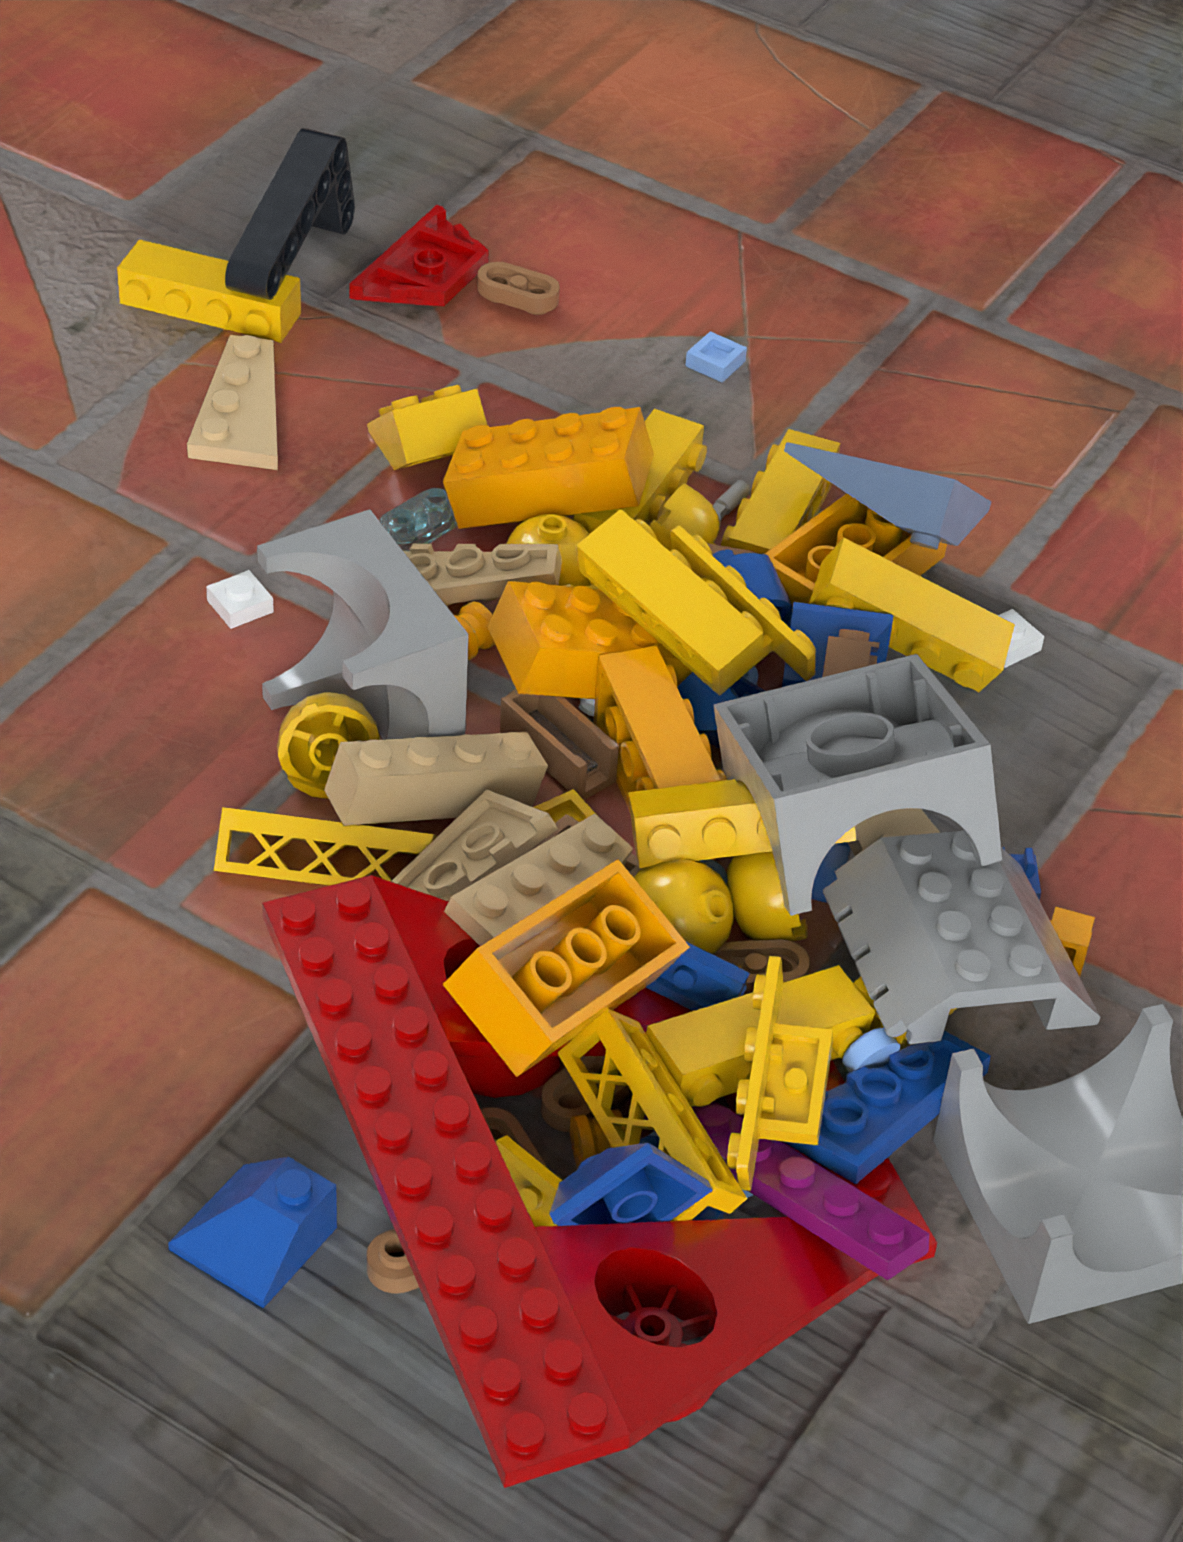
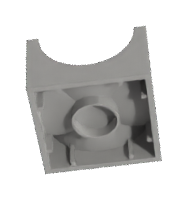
[257,509,468,740]
[713,654,1002,916]
[933,1004,1183,1324]

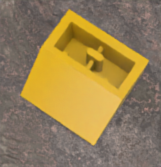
[367,385,487,470]

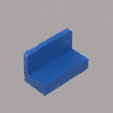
[646,942,750,1011]

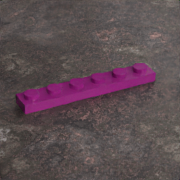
[631,1099,929,1281]

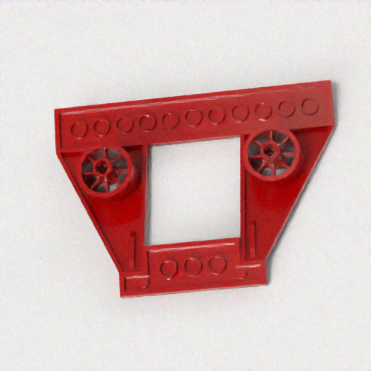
[262,875,938,1488]

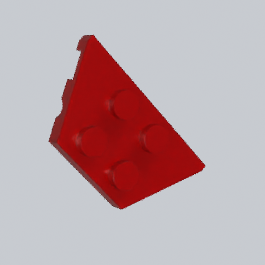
[349,205,489,307]

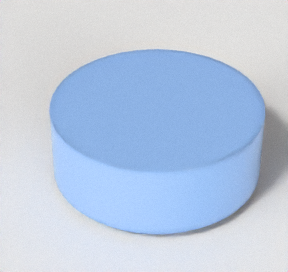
[842,1028,900,1073]

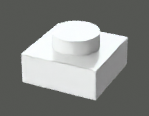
[206,570,274,629]
[998,609,1044,668]

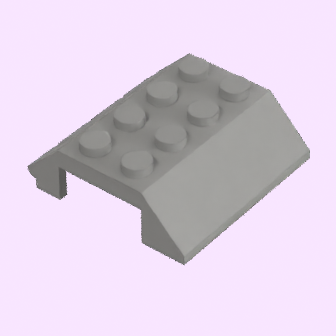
[823,830,1100,1044]

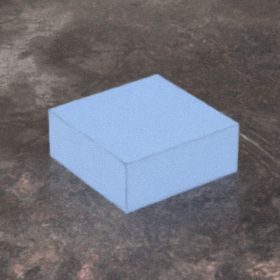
[685,331,747,383]

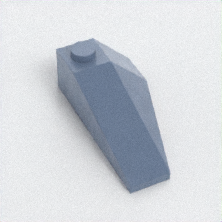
[784,442,991,550]

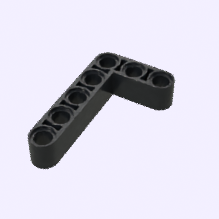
[225,127,355,300]

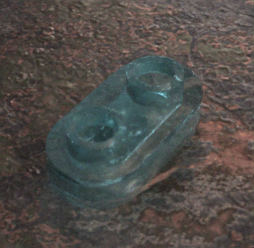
[379,488,457,551]

